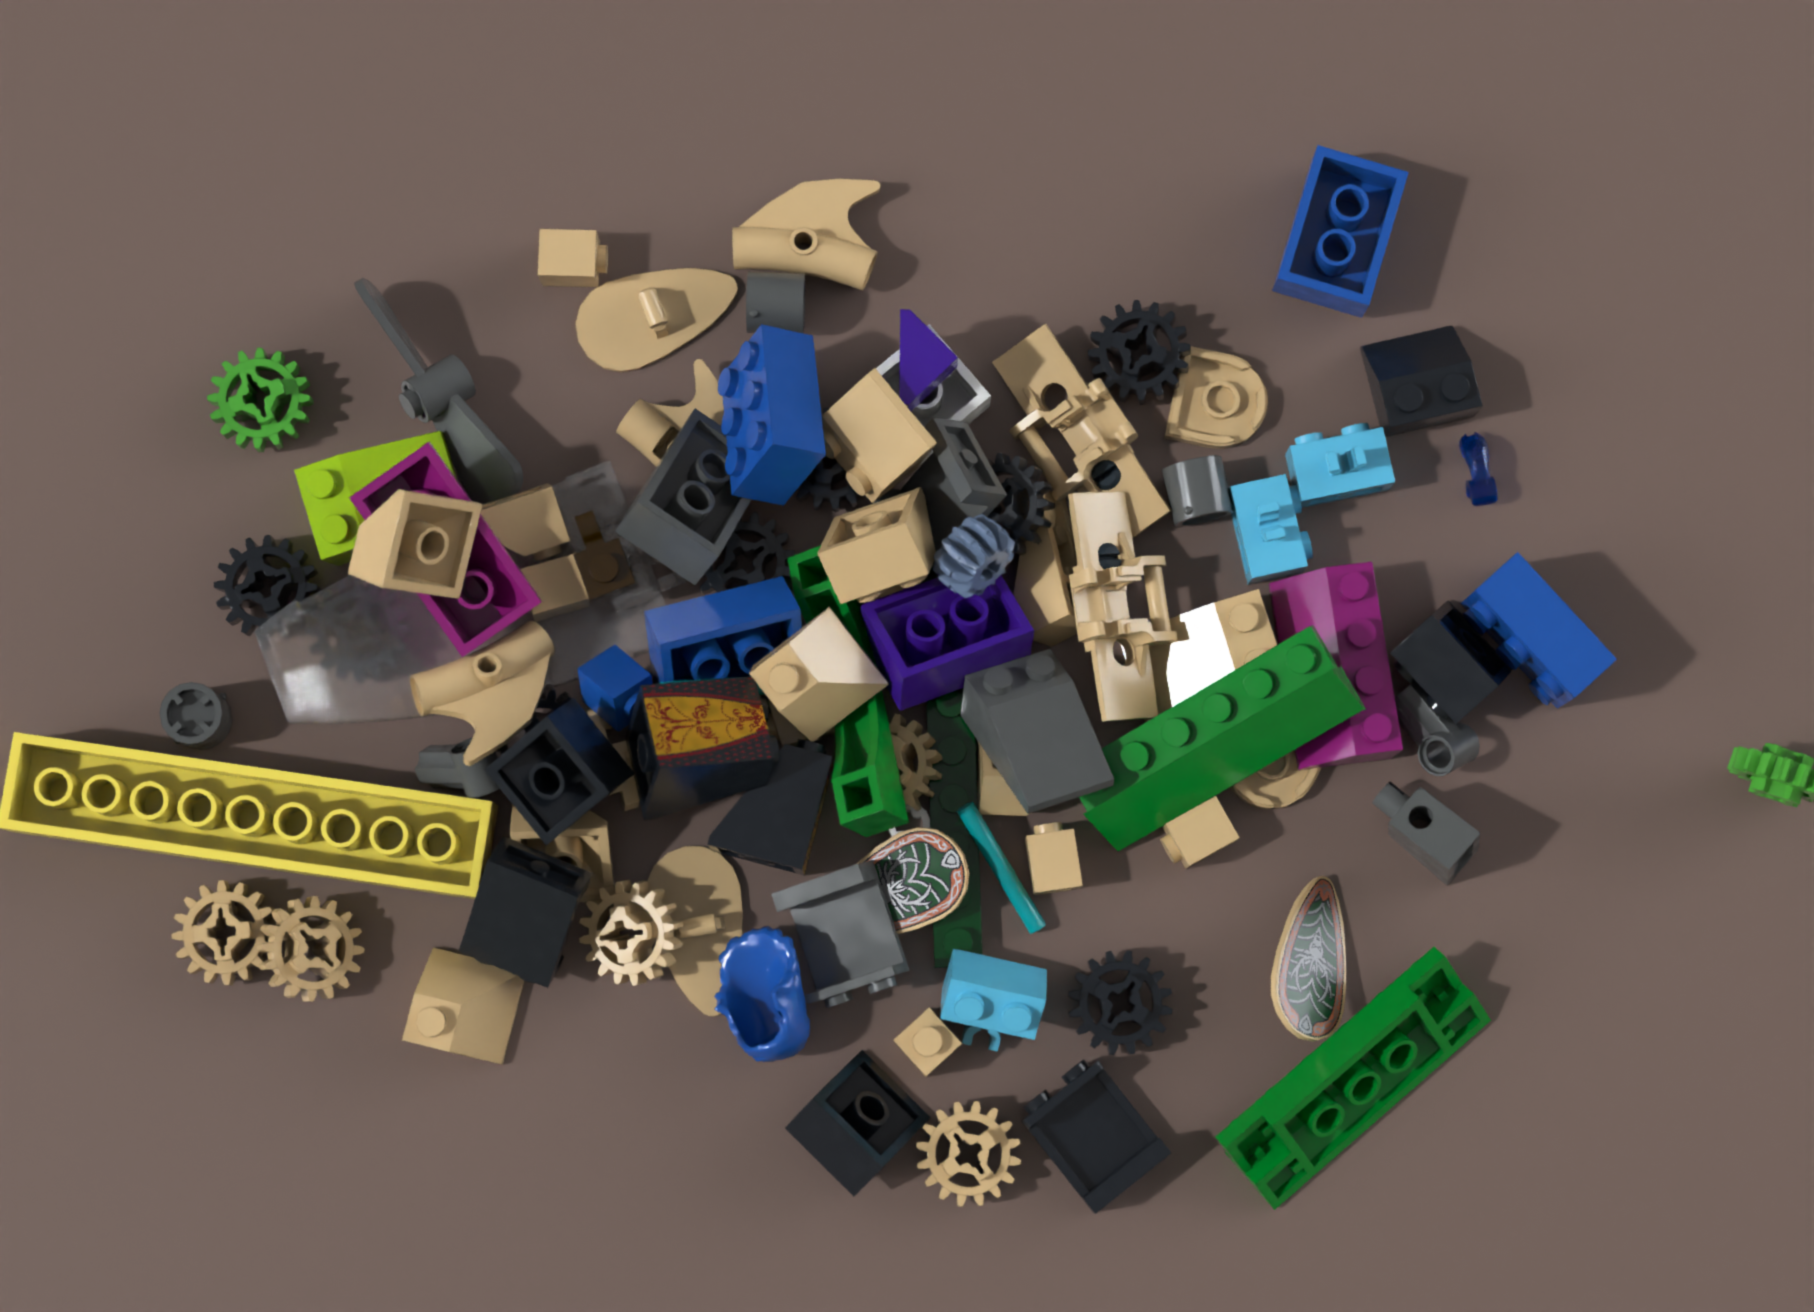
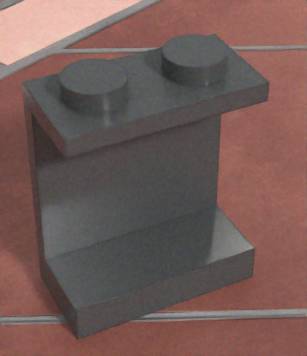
[874,417,1007,568]
[771,860,909,1008]

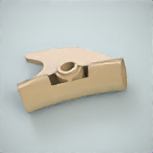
[732,179,881,291]
[616,359,724,467]
[410,620,555,766]

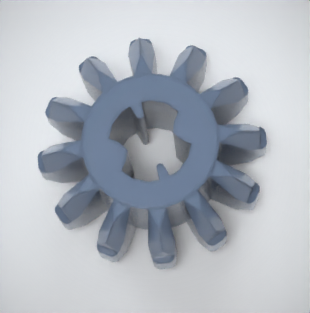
[933,514,1015,599]

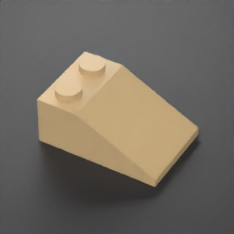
[1120,589,1277,722]

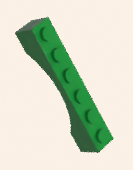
[787,545,909,837]

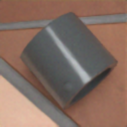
[746,271,805,333]
[1161,455,1234,527]
[159,682,233,750]

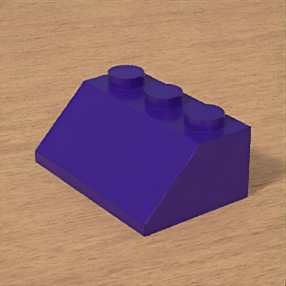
[861,575,1034,711]

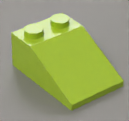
[294,431,457,566]

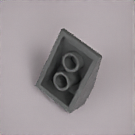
[615,408,752,585]
[960,649,1114,814]

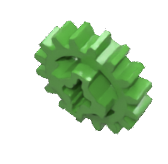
[207,347,314,452]
[1727,743,1814,807]

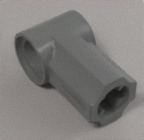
[1395,681,1480,776]
[415,737,499,798]

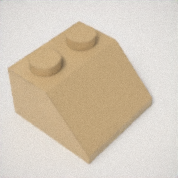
[822,368,937,504]
[817,487,935,604]

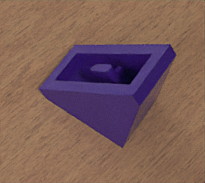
[899,309,958,411]

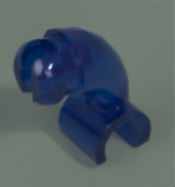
[1459,432,1498,506]

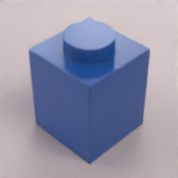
[577,645,653,732]

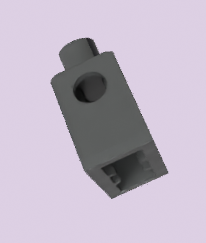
[1372,781,1481,886]

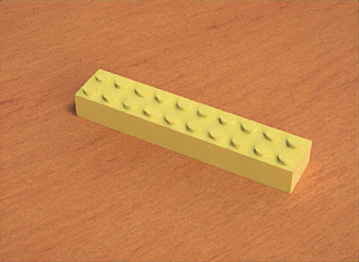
[0,732,499,899]

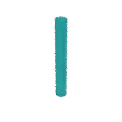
[957,801,1046,934]

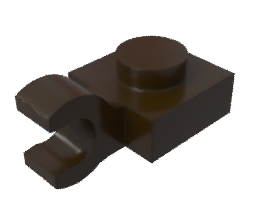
[573,510,636,602]

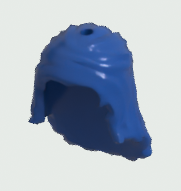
[714,926,810,1062]

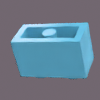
[1285,423,1395,508]
[1229,474,1313,585]
[940,948,1047,1052]

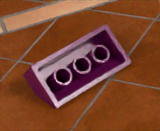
[349,441,543,657]
[1268,562,1403,770]

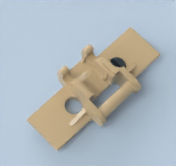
[992,324,1172,539]
[1068,492,1178,722]

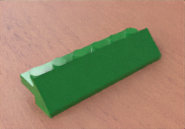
[1079,625,1366,851]
[1215,947,1491,1210]

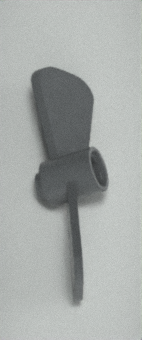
[354,278,523,505]

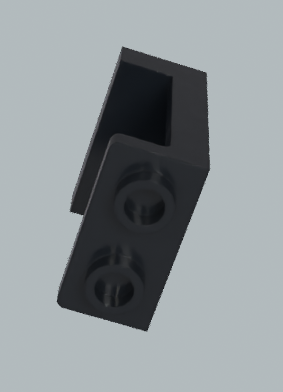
[459,836,593,988]
[1021,1059,1171,1214]

